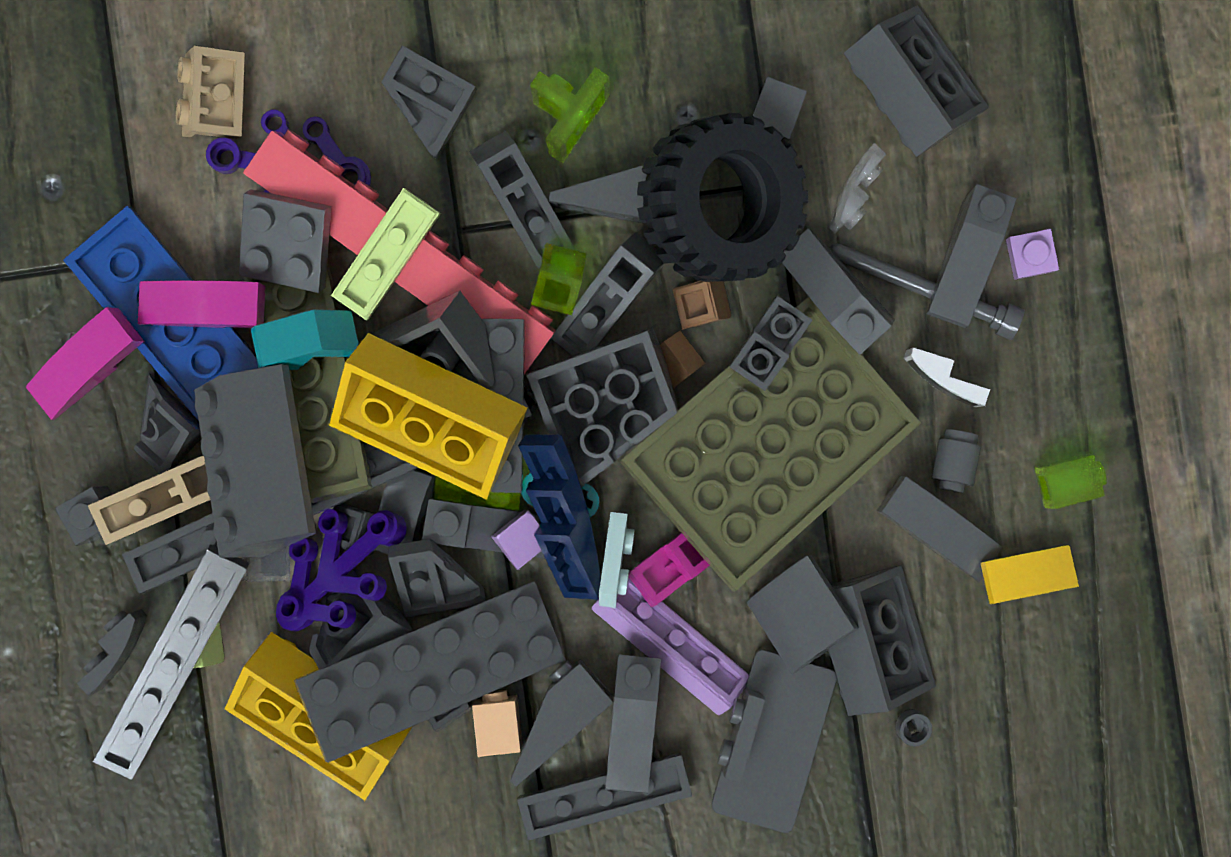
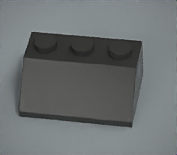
[844,5,989,157]
[371,291,494,389]
[828,565,936,716]

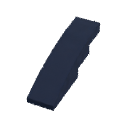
[518,435,601,600]

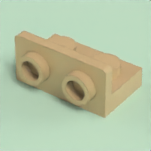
[176,46,245,139]

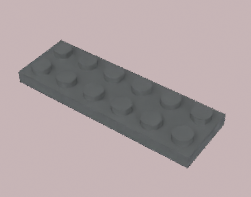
[294,581,565,763]

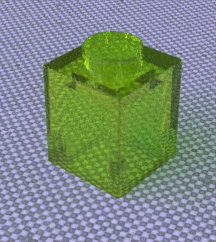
[531,243,587,315]
[1034,455,1107,509]

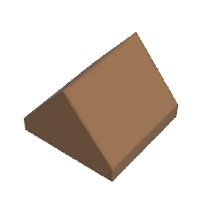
[660,331,706,388]

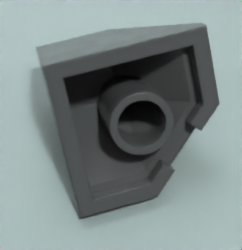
[309,567,413,669]

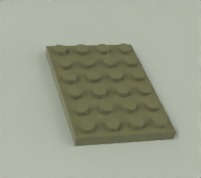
[619,297,921,592]

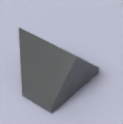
[134,374,201,474]

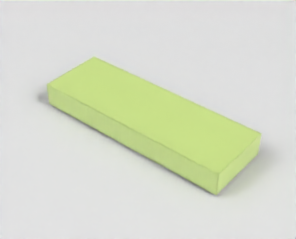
[331,188,441,320]

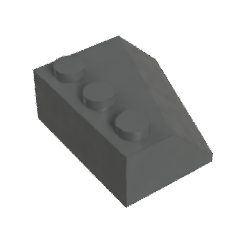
[527,326,678,488]

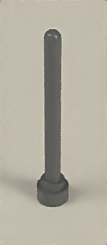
[830,243,1025,340]

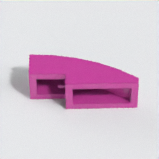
[138,281,265,328]
[26,307,145,420]

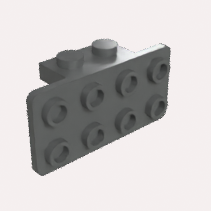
[711,649,837,833]

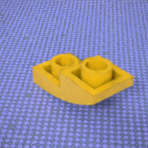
[980,545,1079,604]

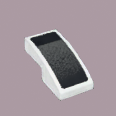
[904,348,990,407]

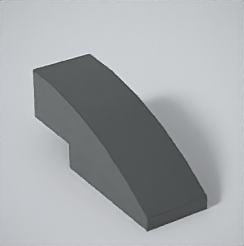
[877,476,1003,582]

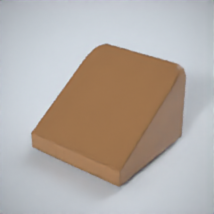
[673,281,731,330]

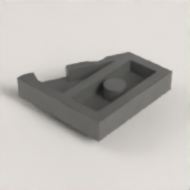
[382,45,477,160]

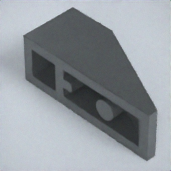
[469,130,575,269]
[549,166,647,224]
[926,184,1017,328]
[782,228,895,355]
[551,232,664,356]
[605,654,661,794]
[510,659,613,787]

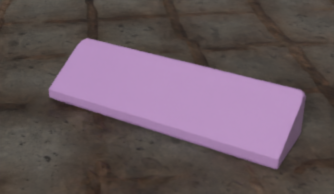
[592,577,749,715]

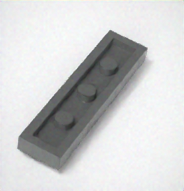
[482,319,525,493]
[517,752,692,841]

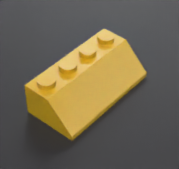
[329,333,528,500]
[224,632,413,800]

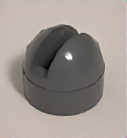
[895,709,932,746]

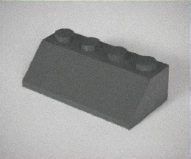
[194,364,316,558]

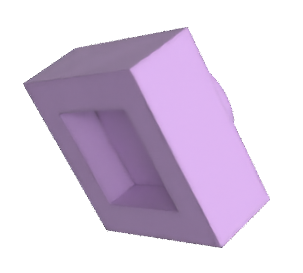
[1006,229,1059,280]

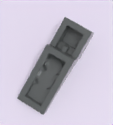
[422,498,545,559]

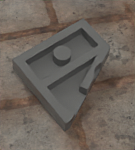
[388,539,486,617]

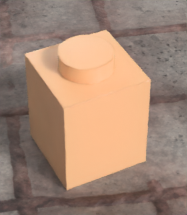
[472,690,523,757]

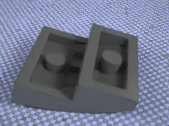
[747,555,858,674]

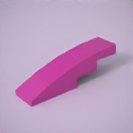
[629,532,710,608]

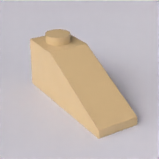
[88,455,211,545]

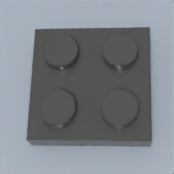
[239,189,332,293]

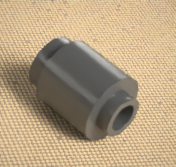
[931,429,981,493]

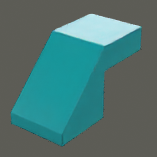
[251,310,359,370]

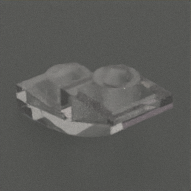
[829,143,887,233]

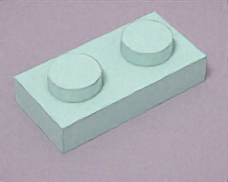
[599,512,635,608]

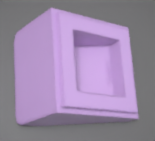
[491,510,541,570]

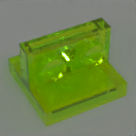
[529,67,610,164]

